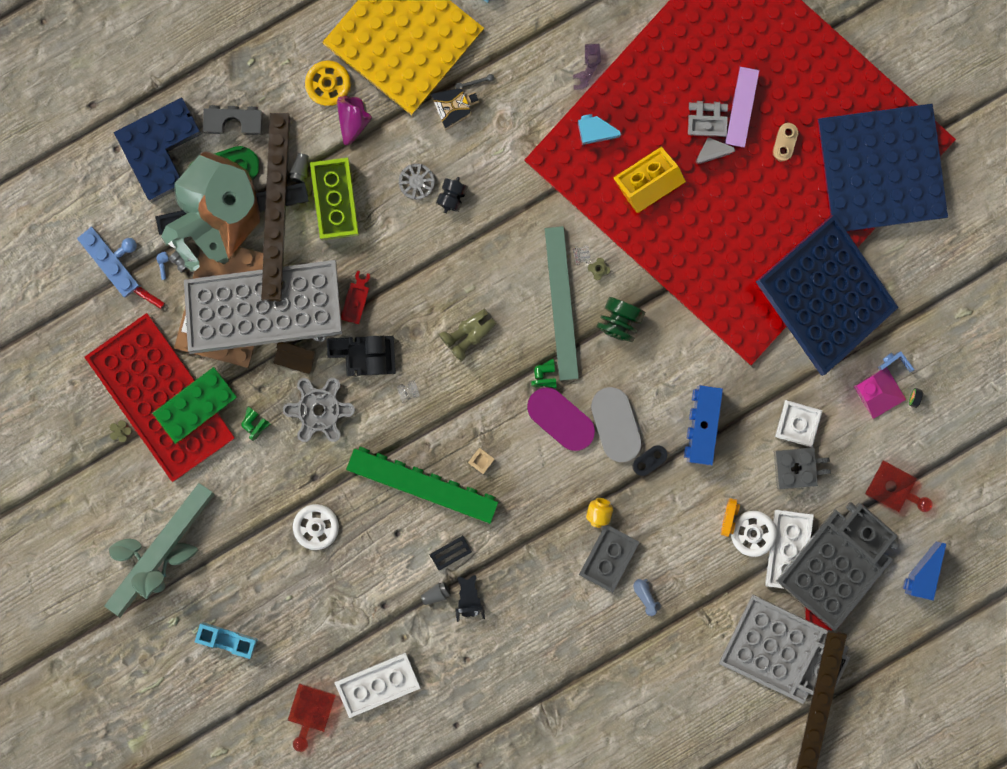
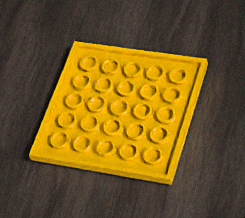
[323,0,484,116]

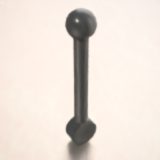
[455,74,494,89]

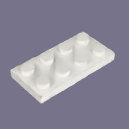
[765,510,814,588]
[335,652,421,718]

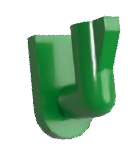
[531,359,557,388]
[241,406,271,441]

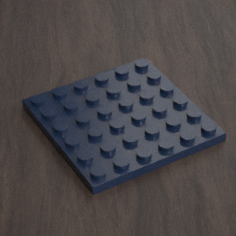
[818,104,948,231]
[756,215,899,376]

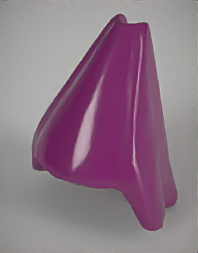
[337,96,372,145]

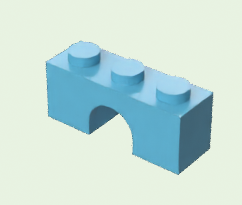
[195,622,258,659]

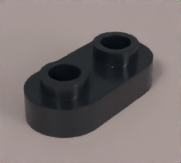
[632,445,667,476]

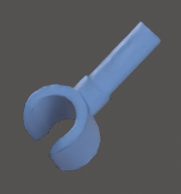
[156,252,169,280]

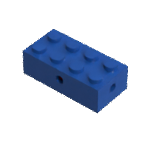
[684,385,723,465]

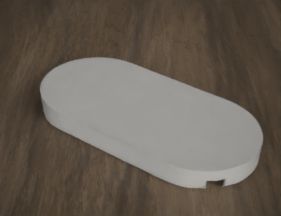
[591,387,641,462]

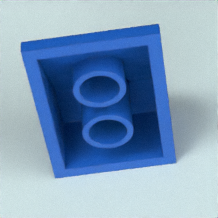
[903,541,946,601]

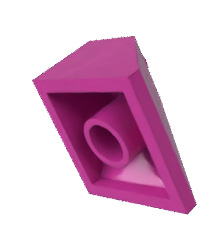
[854,367,906,419]

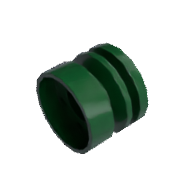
[596,297,646,342]

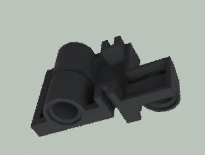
[327,335,396,376]

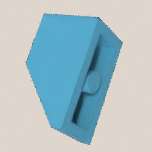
[578,114,621,145]

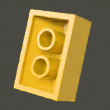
[614,147,686,213]

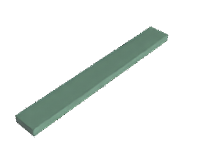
[544,226,579,381]
[104,483,215,618]

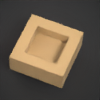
[468,447,494,474]

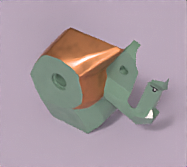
[161,152,260,272]

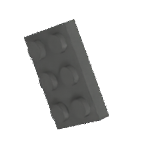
[579,525,639,593]

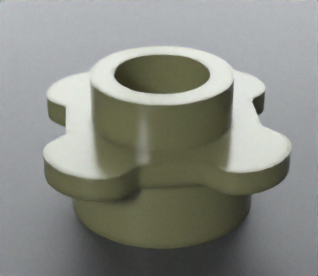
[588,258,610,280]

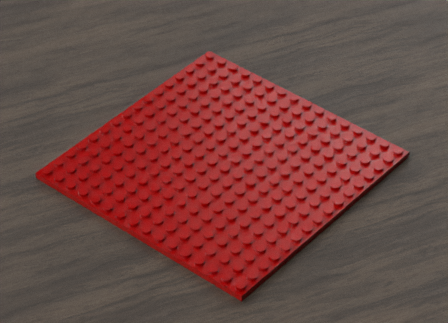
[524,0,956,366]

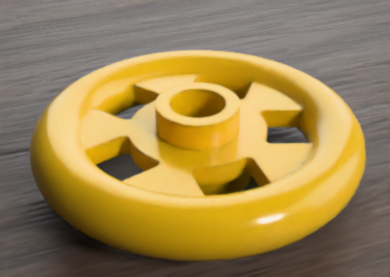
[305,60,351,106]

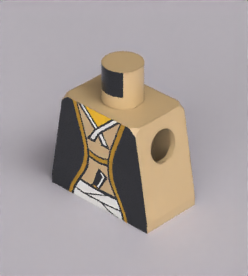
[431,88,479,131]

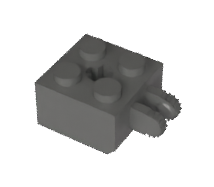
[773,448,831,489]

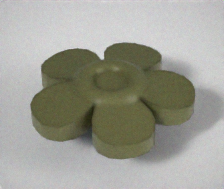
[110,420,131,442]

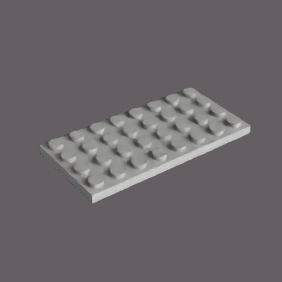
[184,260,342,354]

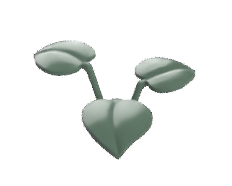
[109,539,198,599]

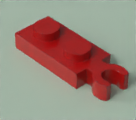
[341,271,370,325]

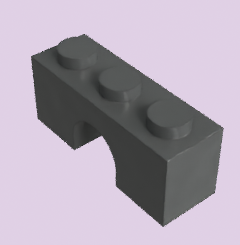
[203,105,263,135]

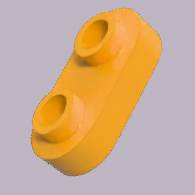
[721,498,740,537]

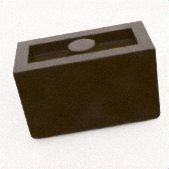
[273,342,316,374]

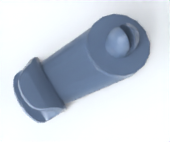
[633,579,661,616]

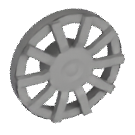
[399,164,435,200]

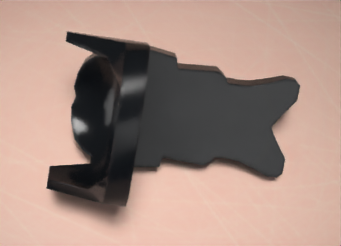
[455,575,485,622]

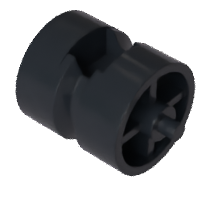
[436,177,468,214]

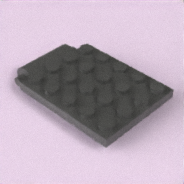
[776,502,899,631]

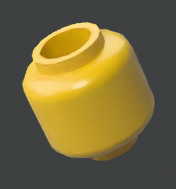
[586,498,613,528]

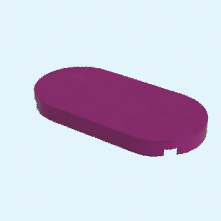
[527,388,595,451]

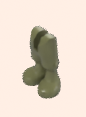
[439,308,497,362]

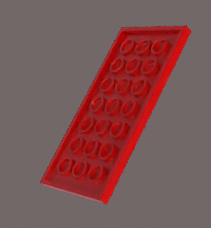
[84,313,235,482]

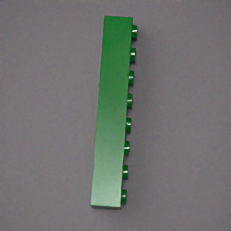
[346,446,498,524]

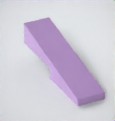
[725,67,759,147]

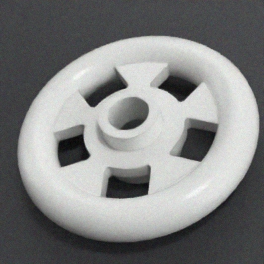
[293,504,339,550]
[731,511,776,557]

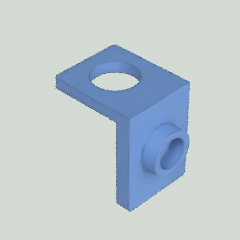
[878,351,914,372]

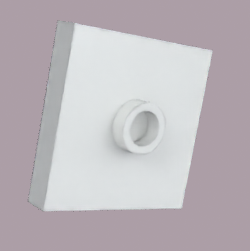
[775,400,823,447]

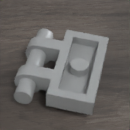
[688,101,728,137]

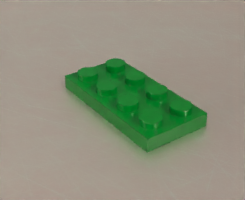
[152,367,237,444]

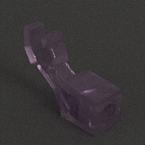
[573,44,601,90]

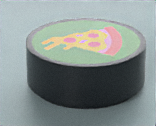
[909,388,923,408]

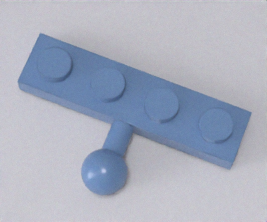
[77,226,140,298]

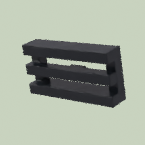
[429,535,472,571]

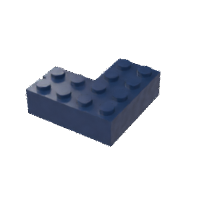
[113,97,202,203]

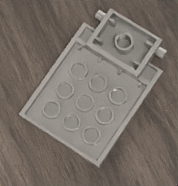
[719,594,851,704]

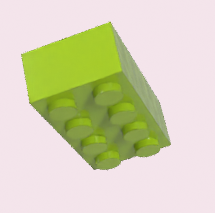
[310,157,359,241]

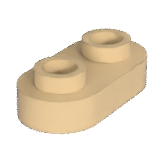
[773,123,798,161]

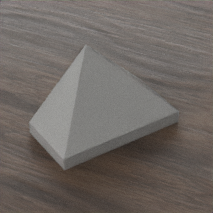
[696,138,735,165]

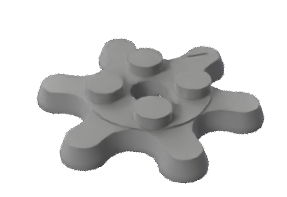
[283,378,355,442]

